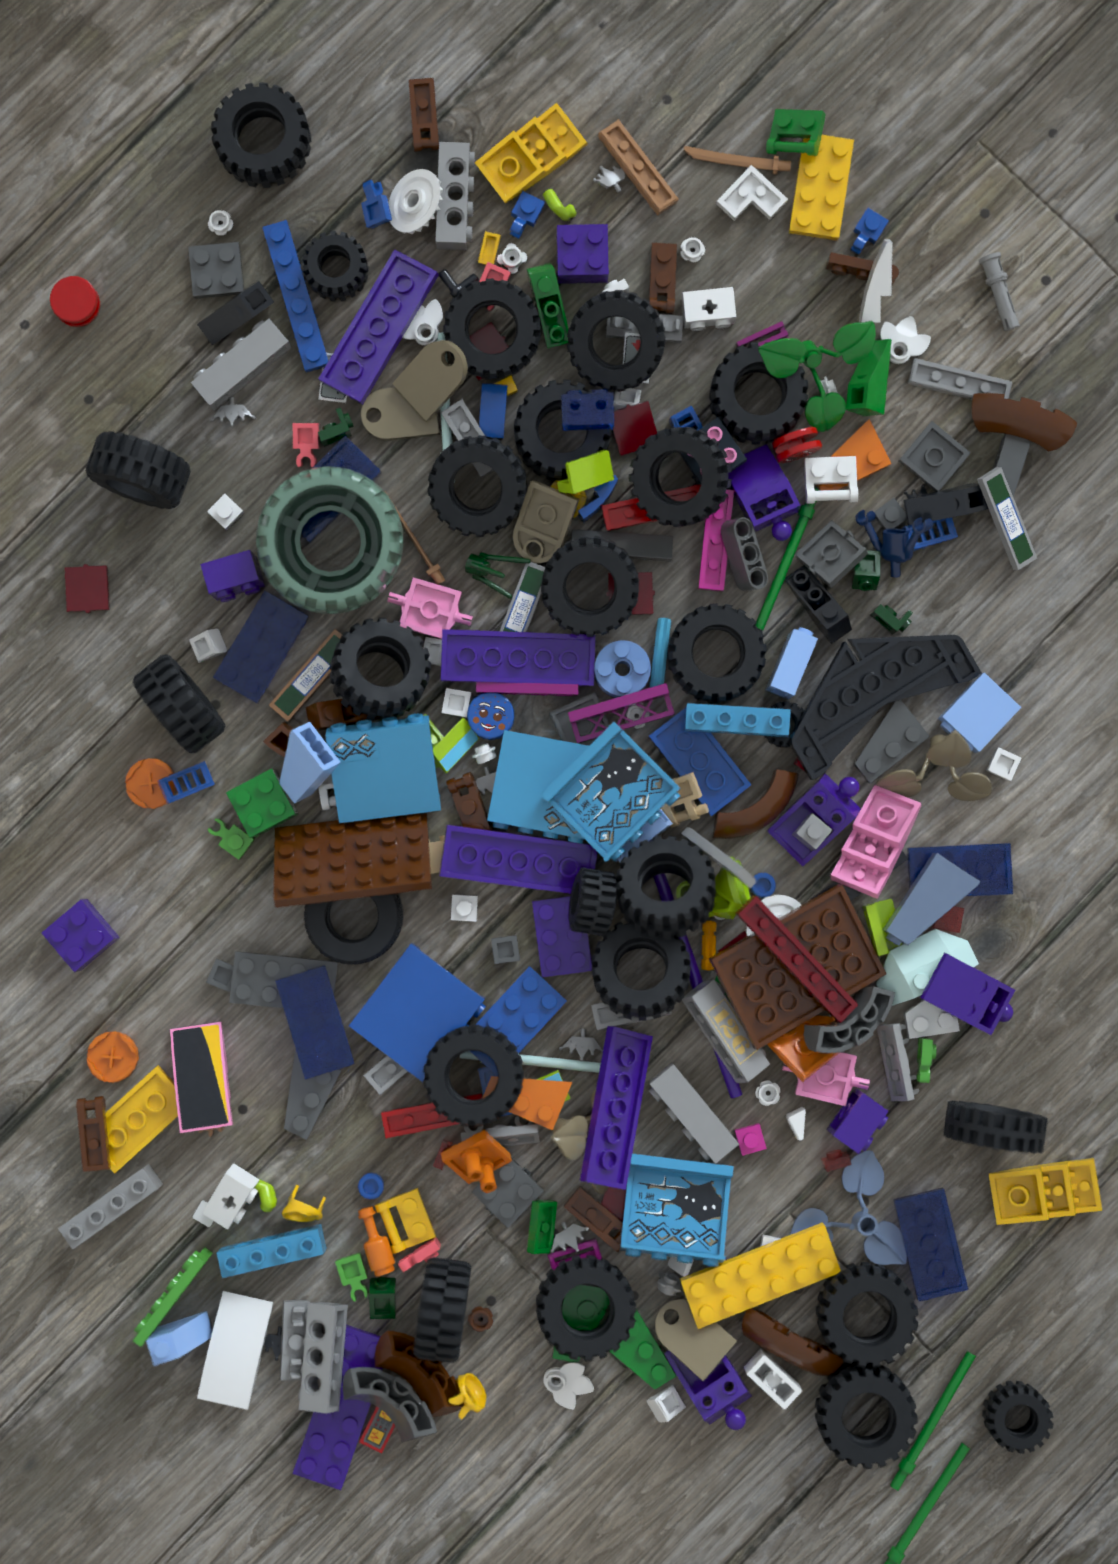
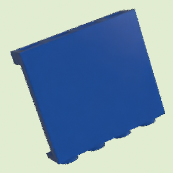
[349,943,486,1082]

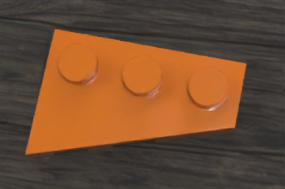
[816,419,892,491]
[482,1076,572,1130]

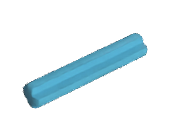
[650,618,671,688]

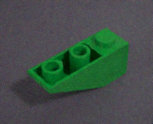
[526,263,569,349]
[846,339,892,417]

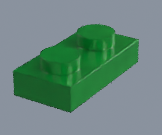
[527,1200,557,1254]

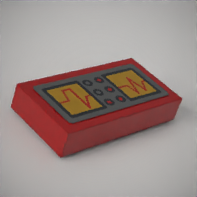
[359,1406,395,1454]

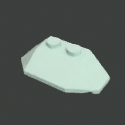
[876,929,979,1006]

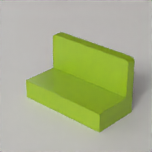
[557,450,614,494]
[862,899,903,956]

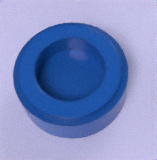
[750,873,776,898]
[358,1172,384,1200]

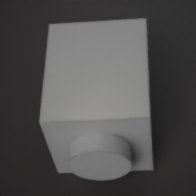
[792,813,832,851]

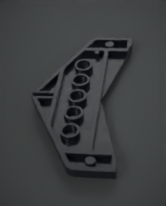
[789,635,982,780]

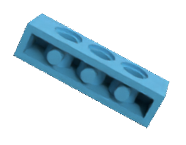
[685,703,790,737]
[217,1224,327,1278]

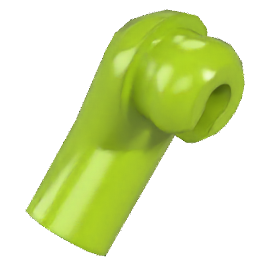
[543,189,577,222]
[255,1179,277,1212]

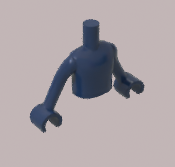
[855,510,933,578]

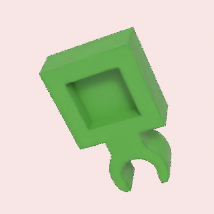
[208,819,255,860]
[917,1037,936,1083]
[335,1252,368,1302]

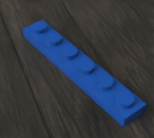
[263,220,329,373]

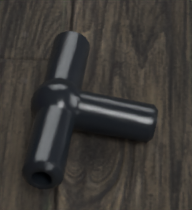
[439,269,479,298]

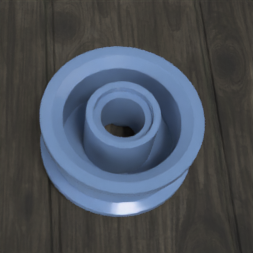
[594,640,651,698]

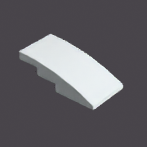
[859,239,892,323]
[197,1291,273,1410]

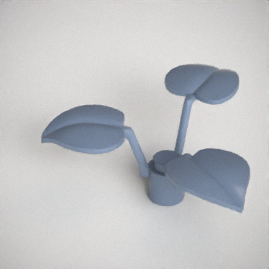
[789,1150,907,1265]

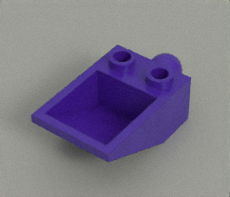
[728,444,800,541]
[767,773,861,867]
[920,952,1015,1035]
[664,1351,752,1430]

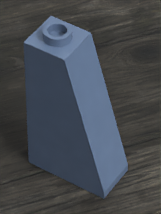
[883,853,980,946]

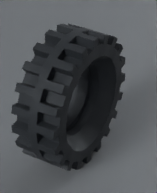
[943,1101,1048,1154]

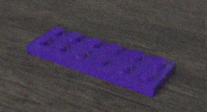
[318,249,439,405]
[441,629,595,686]
[439,824,597,894]
[580,1026,653,1190]
[293,1324,383,1490]

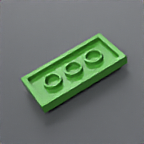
[133,1247,213,1347]

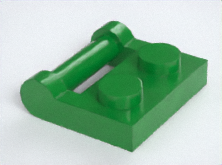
[766,109,826,156]

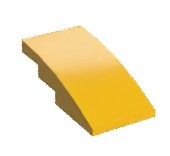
[475,102,588,203]
[989,1158,1102,1225]

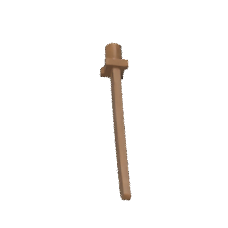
[684,146,791,174]
[384,491,445,585]

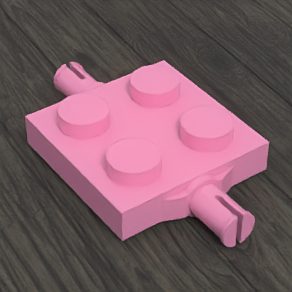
[387,577,473,640]
[782,1052,870,1106]

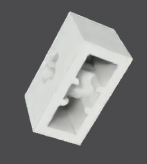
[681,287,736,331]
[202,1163,259,1230]
[744,1348,802,1410]

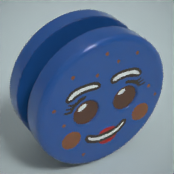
[467,692,515,740]

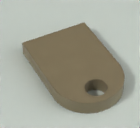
[392,340,468,421]
[361,388,439,441]
[513,480,580,563]
[655,1299,737,1382]

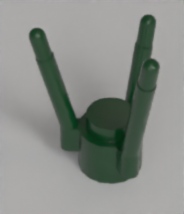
[465,552,531,599]

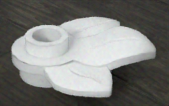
[403,299,443,346]
[880,316,931,364]
[543,1362,594,1410]

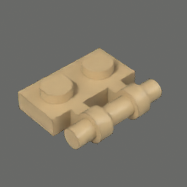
[661,772,709,828]

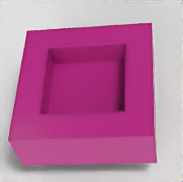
[734,1123,767,1156]

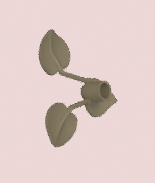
[875,730,992,801]
[551,1086,609,1194]

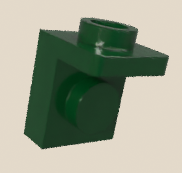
[318,408,354,447]
[852,550,880,591]
[870,604,913,635]
[369,1277,396,1319]

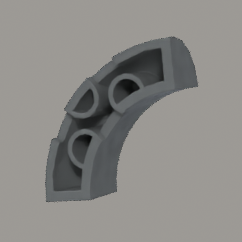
[804,986,895,1053]
[343,1367,437,1443]

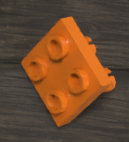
[441,1130,512,1193]

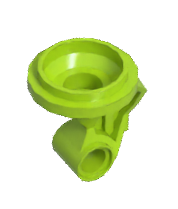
[676,856,750,919]

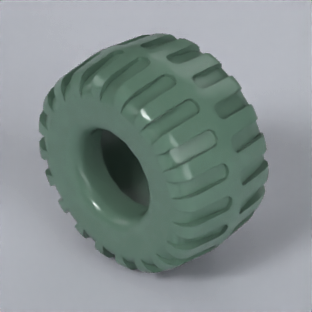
[256,466,403,614]

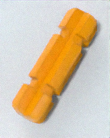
[701,920,717,971]

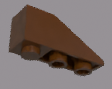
[305,698,380,731]

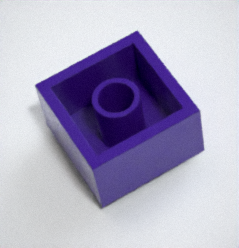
[557,224,609,284]
[200,550,265,602]
[42,899,120,972]
[827,1088,888,1154]

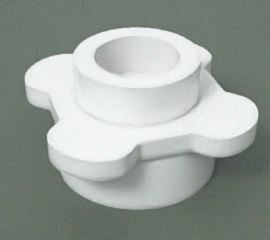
[497,243,527,274]

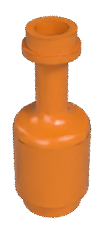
[358,1206,396,1277]

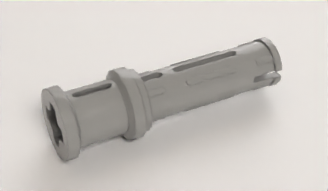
[978,252,1020,331]

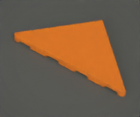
[767,1015,840,1082]

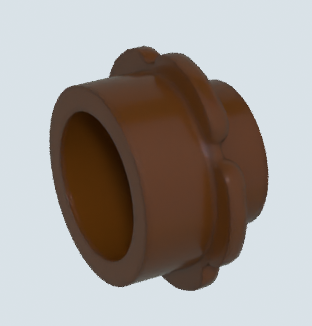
[468,1306,493,1332]

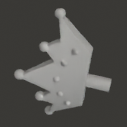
[593,166,625,193]
[210,397,256,426]
[476,767,496,795]
[559,1029,603,1061]
[550,1222,589,1253]

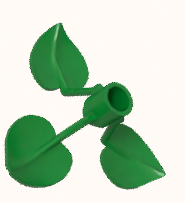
[758,321,876,432]

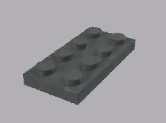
[229,951,338,1013]

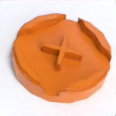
[125,758,176,809]
[87,1031,139,1083]

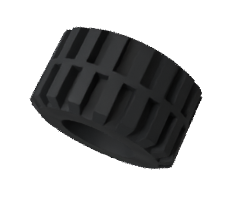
[302,231,369,302]
[568,867,617,936]
[982,1380,1054,1454]

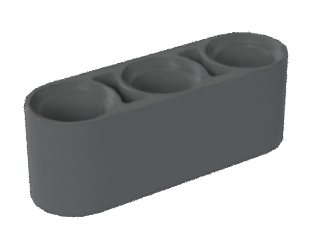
[992,434,1030,497]
[721,517,768,591]

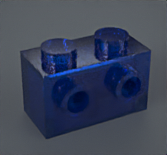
[561,389,614,431]

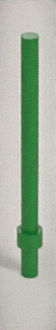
[756,488,820,631]
[890,1351,976,1491]
[884,1443,970,1564]

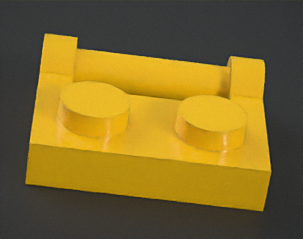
[374,1188,436,1254]

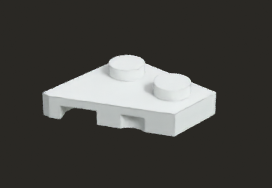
[904,999,960,1039]

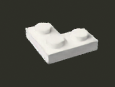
[716,165,788,221]

